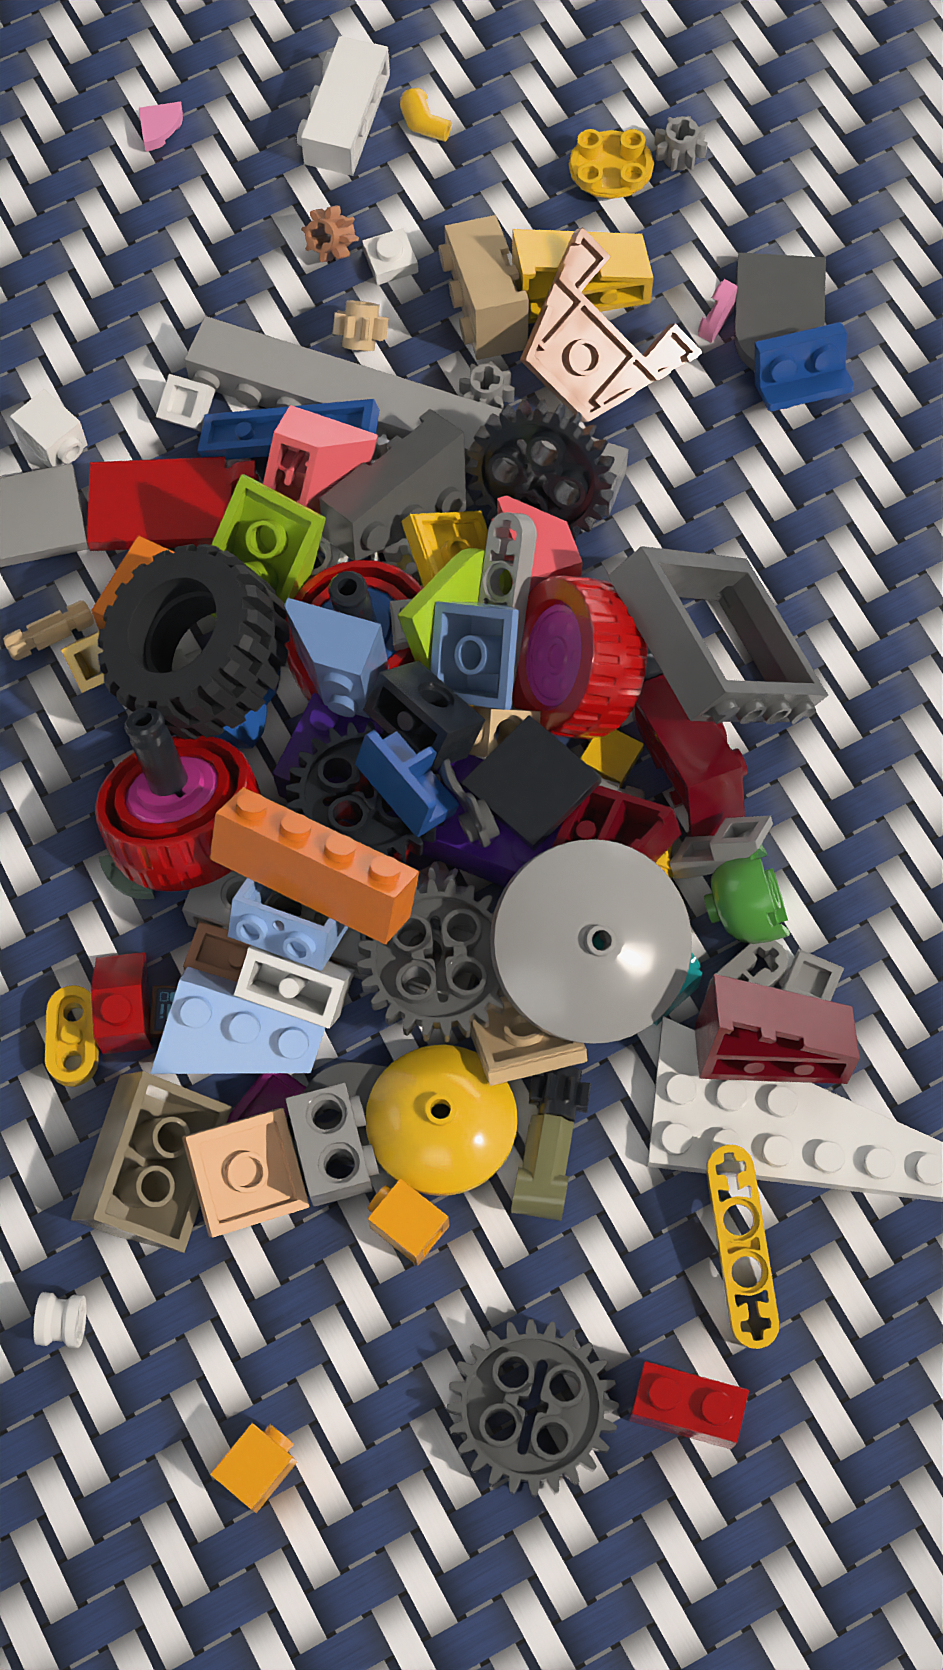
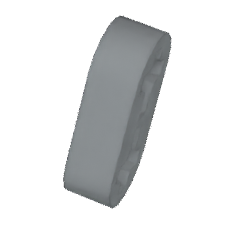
[705,940,788,997]

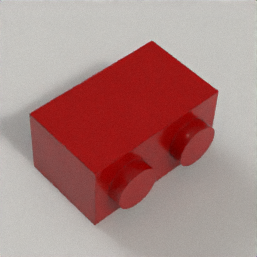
[629,1361,749,1449]

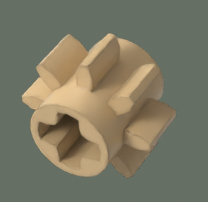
[332,300,389,351]

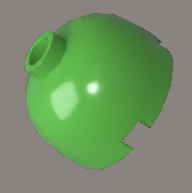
[704,844,790,944]

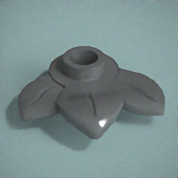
[439,759,500,848]

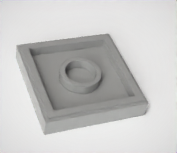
[0,463,89,567]

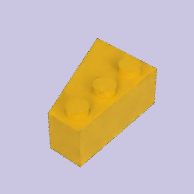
[512,229,653,324]

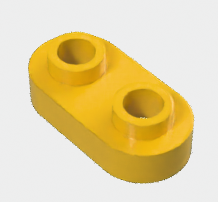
[45,985,99,1087]

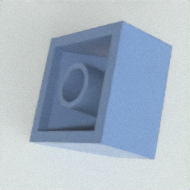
[284,598,389,718]
[430,601,519,710]

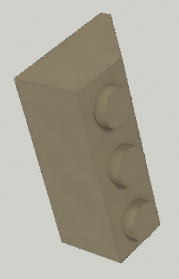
[71,1071,232,1253]

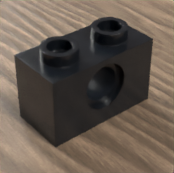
[363,660,486,771]

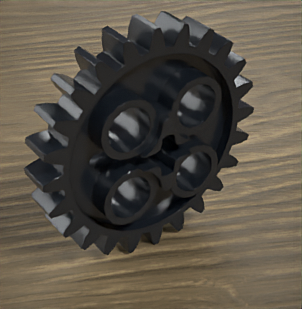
[465,399,617,540]
[286,721,445,864]

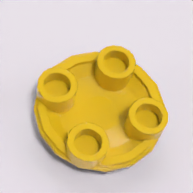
[568,129,654,199]

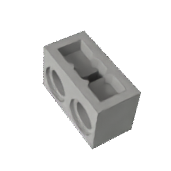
[285,1083,379,1207]

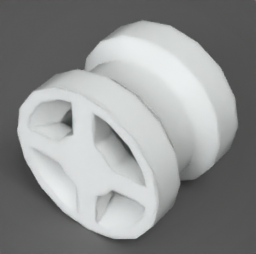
[34,1292,87,1348]

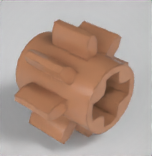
[301,205,359,262]

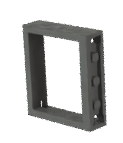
[608,546,829,725]

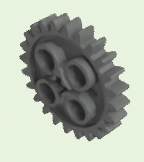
[357,879,506,1042]
[447,1319,619,1497]

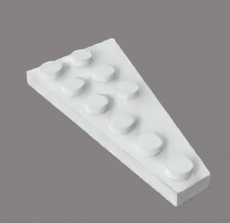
[647,1016,943,1202]

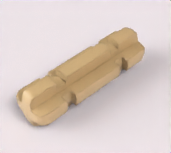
[3,600,94,660]

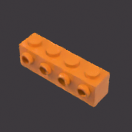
[210,787,419,945]

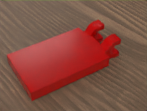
[87,457,259,551]

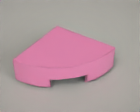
[139,102,183,152]
[698,279,738,343]

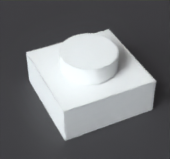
[362,228,418,285]
[156,374,215,432]

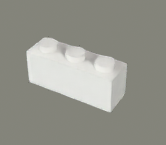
[297,36,390,176]

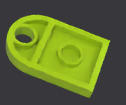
[397,548,512,670]

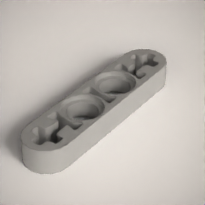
[478,512,537,686]

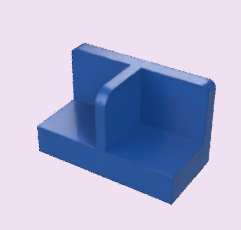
[355,730,459,838]

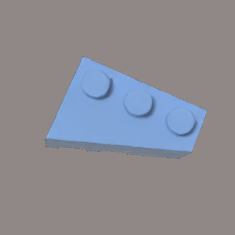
[150,967,325,1074]

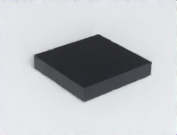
[461,715,602,851]

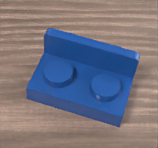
[754,322,854,411]

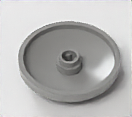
[490,840,692,1044]

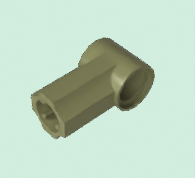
[511,1114,574,1221]

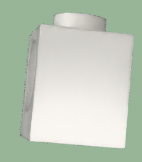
[10,389,88,468]

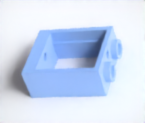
[228,878,348,971]

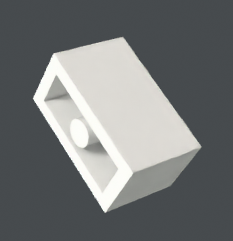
[234,945,355,1029]

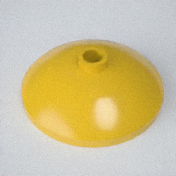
[365,1045,517,1196]

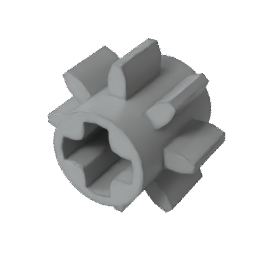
[654,116,708,171]
[459,361,515,409]

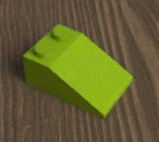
[211,474,326,618]

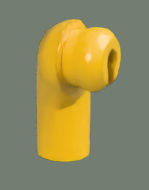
[400,88,452,142]

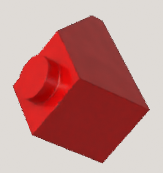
[91,952,153,1054]

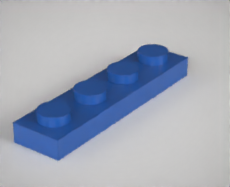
[198,399,380,460]

